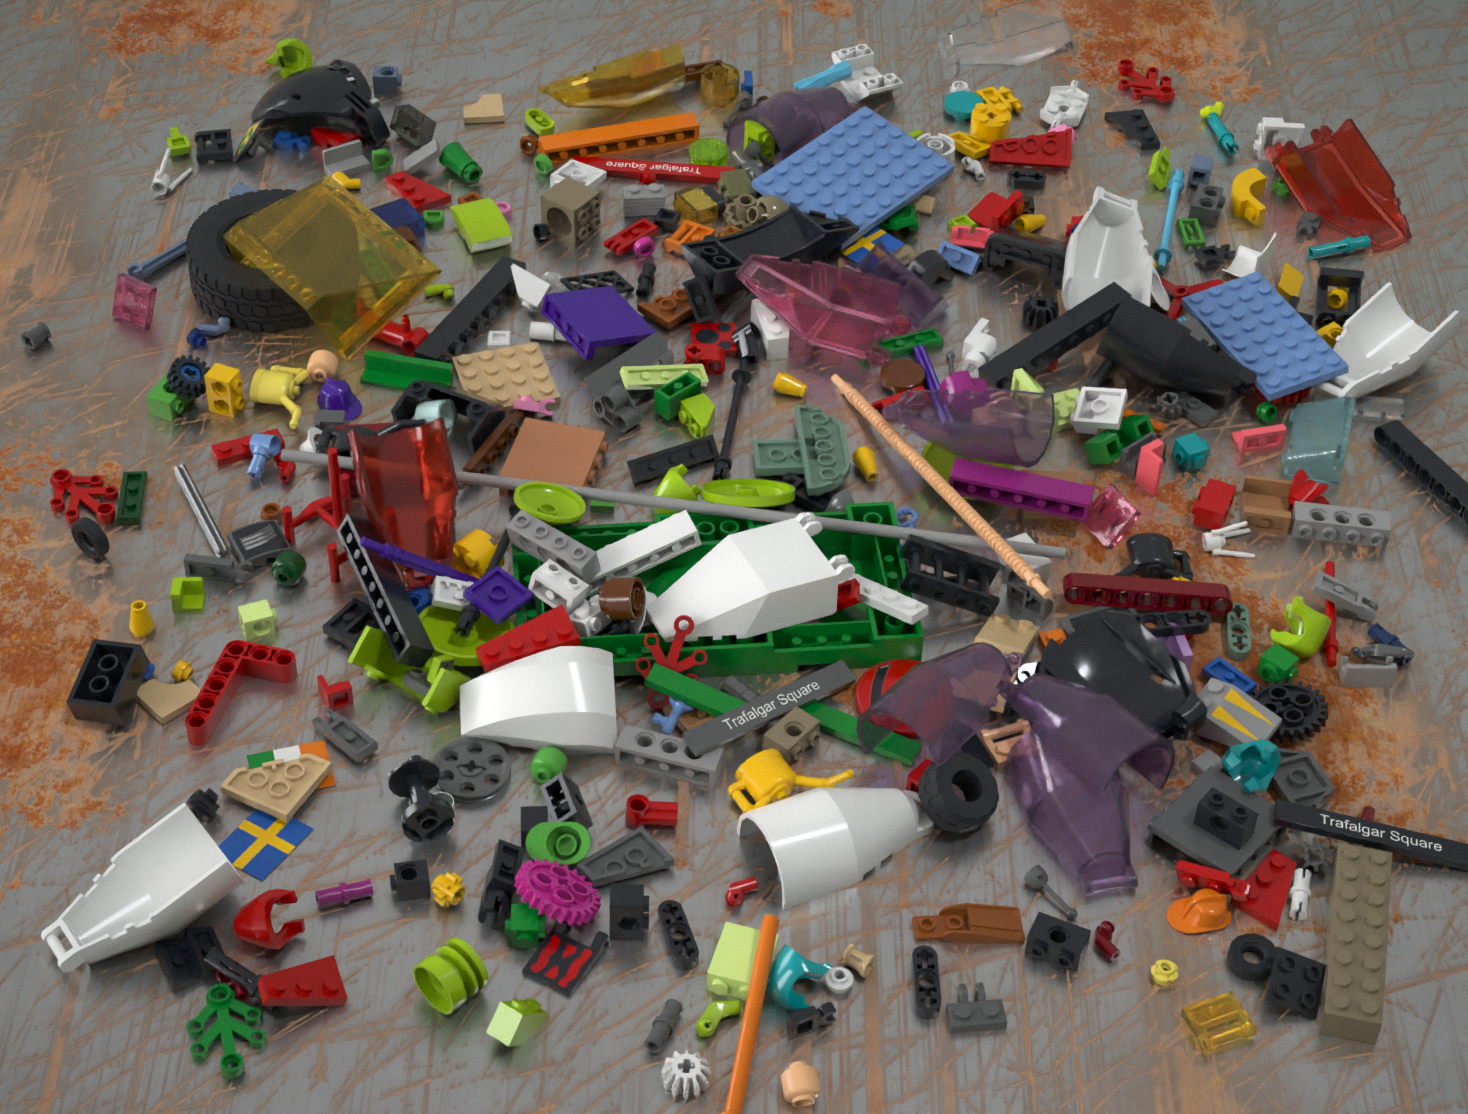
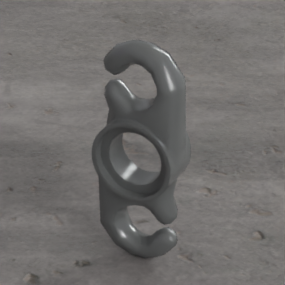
[1350,644,1414,661]

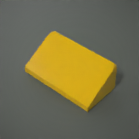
[1277,263,1304,302]

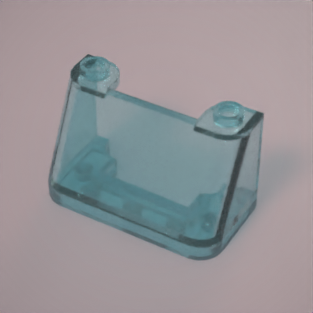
[1280,396,1355,485]

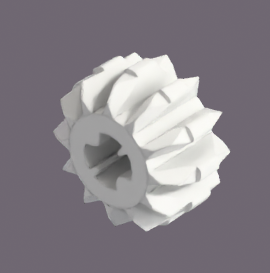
[661,1049,711,1101]

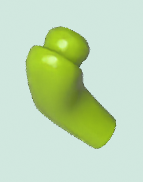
[696,1000,741,1037]

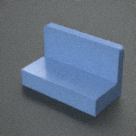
[938,241,983,276]

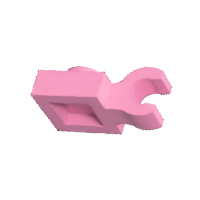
[512,396,555,415]

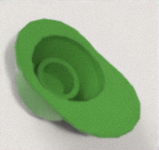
[525,822,591,865]

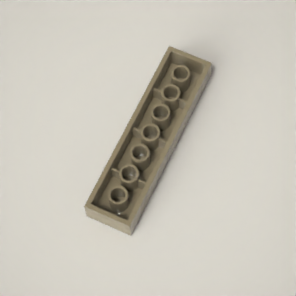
[1318,842,1392,1045]

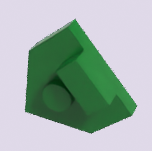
[877,205,920,231]

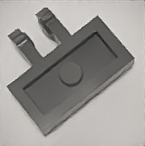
[945,982,1007,1034]

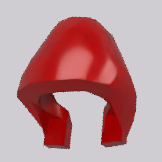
[233,889,305,950]

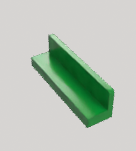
[360,350,454,391]

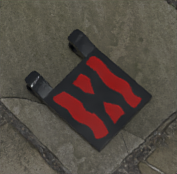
[522,920,609,996]

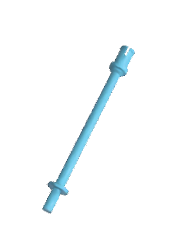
[1154,169,1185,271]

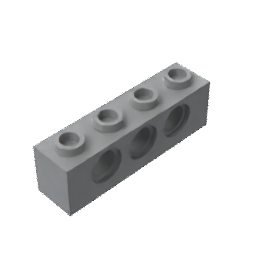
[1291,501,1391,548]
[506,509,601,584]
[615,724,724,788]

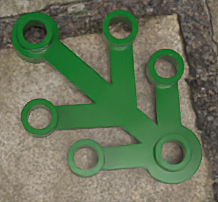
[186,983,267,1079]

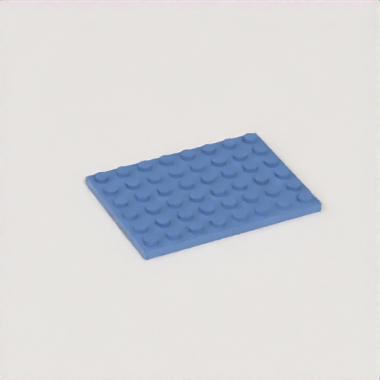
[751,106,955,250]

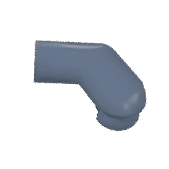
[198,317,231,336]

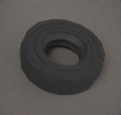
[71,517,110,559]
[1227,933,1276,980]

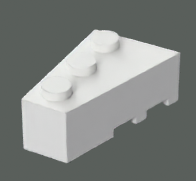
[751,294,794,361]

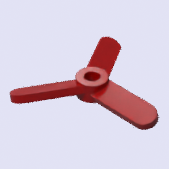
[1160,277,1223,321]

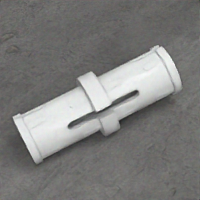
[1289,868,1311,921]

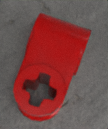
[683,344,726,375]

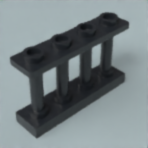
[900,534,1000,617]

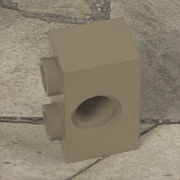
[763,706,821,765]

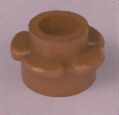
[520,135,538,154]
[260,503,283,523]

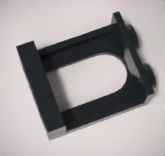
[1315,267,1364,325]

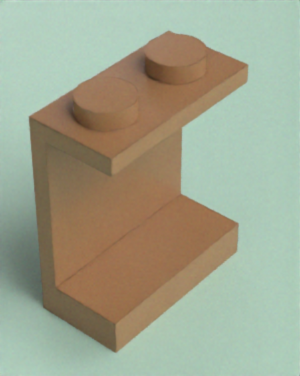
[1240,475,1292,535]

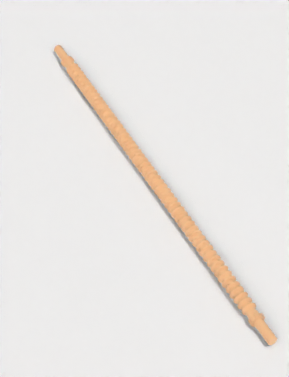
[831,374,1052,599]

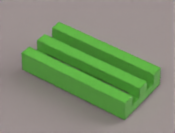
[1176,218,1206,250]

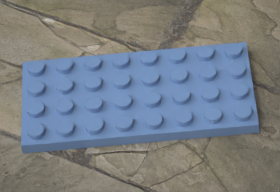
[1182,271,1349,401]

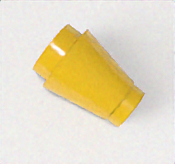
[1015,214,1046,233]
[1327,287,1349,309]
[773,372,808,398]
[853,446,879,482]
[129,600,155,637]

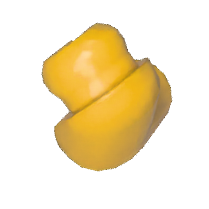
[332,171,361,190]

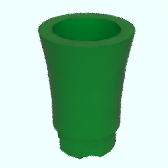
[439,142,483,184]

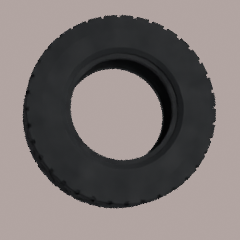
[186,189,360,332]

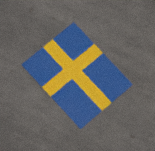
[835,226,905,267]
[218,809,314,881]

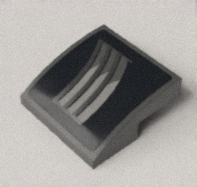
[227,519,292,566]

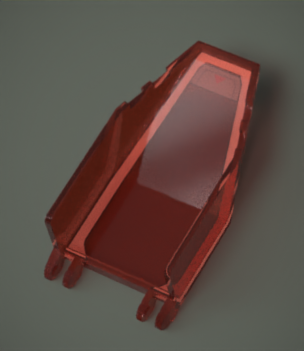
[1264,118,1412,252]

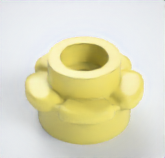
[1151,959,1179,986]

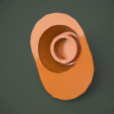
[1166,888,1232,934]

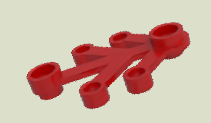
[1118,59,1175,103]
[50,469,119,524]
[635,615,707,710]

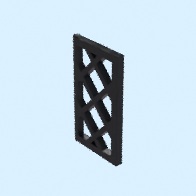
[560,270,634,294]

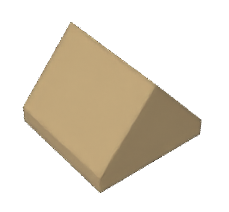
[912,195,937,216]

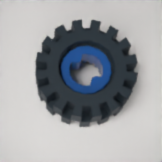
[166,355,210,399]

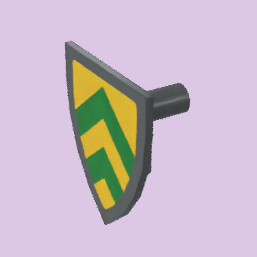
[233,119,272,162]

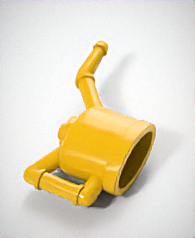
[728,748,855,814]

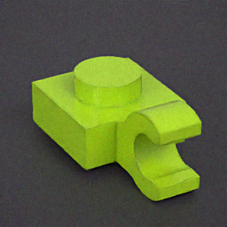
[166,127,192,156]

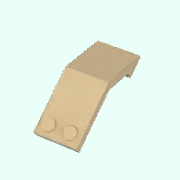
[954,613,1039,713]

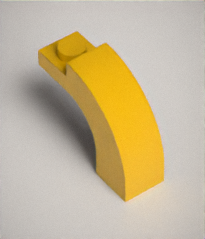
[1229,167,1267,227]

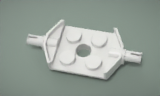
[1040,80,1089,129]

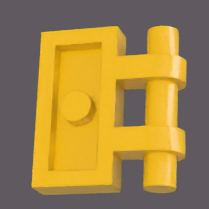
[976,86,1024,113]

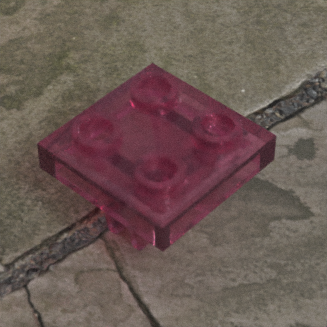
[111,273,157,331]
[1083,483,1141,550]

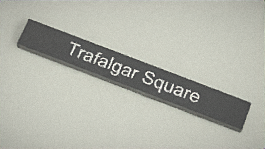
[682,660,856,757]

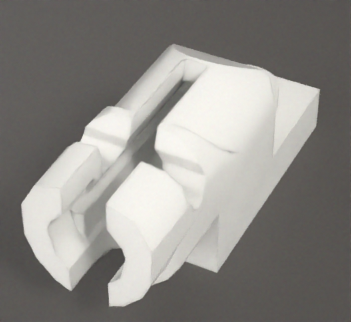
[962,318,997,378]

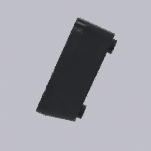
[391,380,506,456]

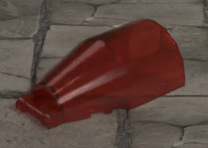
[347,417,459,591]

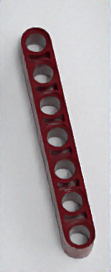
[1062,573,1233,615]

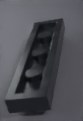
[627,434,719,484]

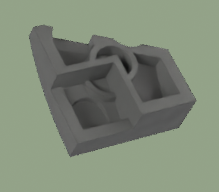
[1003,565,1053,620]

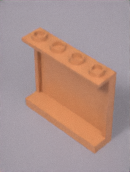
[499,417,609,500]

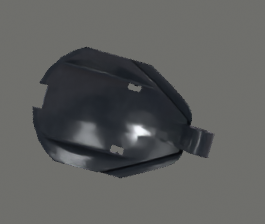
[252,59,390,149]
[1039,612,1208,749]

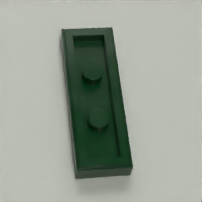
[116,471,148,526]

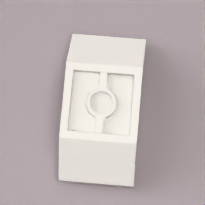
[831,44,903,102]

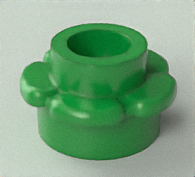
[1256,401,1277,422]

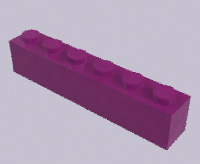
[949,458,1095,522]

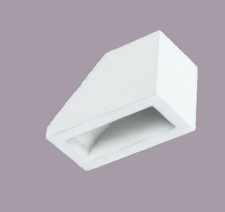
[511,264,552,312]

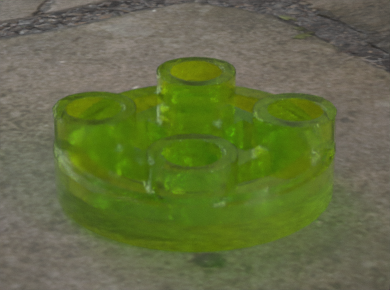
[688,138,729,166]

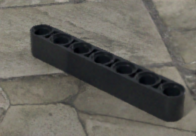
[1374,420,1468,526]

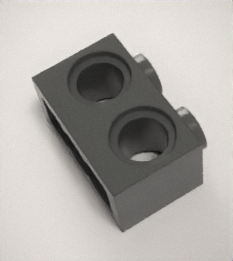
[1188,183,1226,227]

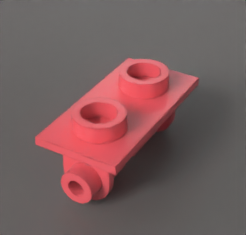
[950,225,994,249]

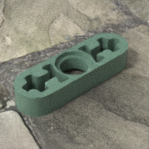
[1225,602,1251,661]

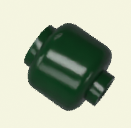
[271,550,307,587]

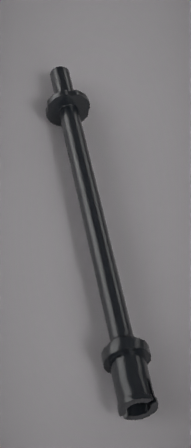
[712,358,752,481]
[454,503,520,637]

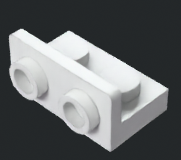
[430,576,482,613]

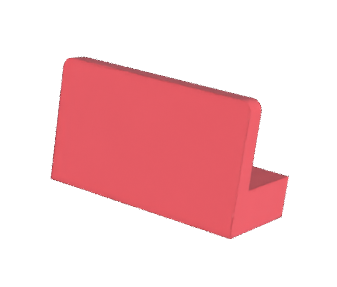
[1231,424,1287,453]
[1135,439,1165,496]

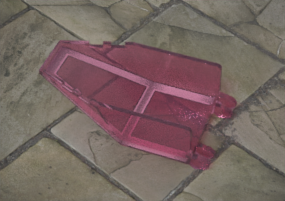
[735,254,912,368]

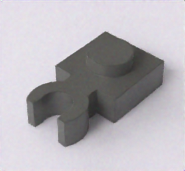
[1296,211,1324,241]

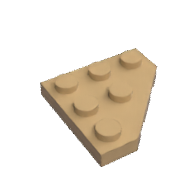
[220,753,332,822]

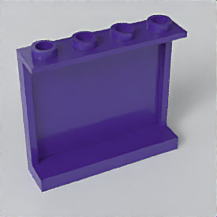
[541,286,657,360]

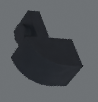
[905,250,956,289]

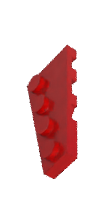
[989,128,1072,169]

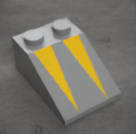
[1194,678,1282,746]

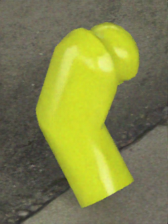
[1200,102,1224,119]

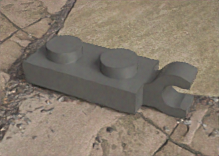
[183,553,254,584]

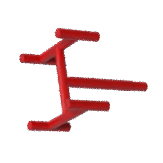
[282,447,398,583]

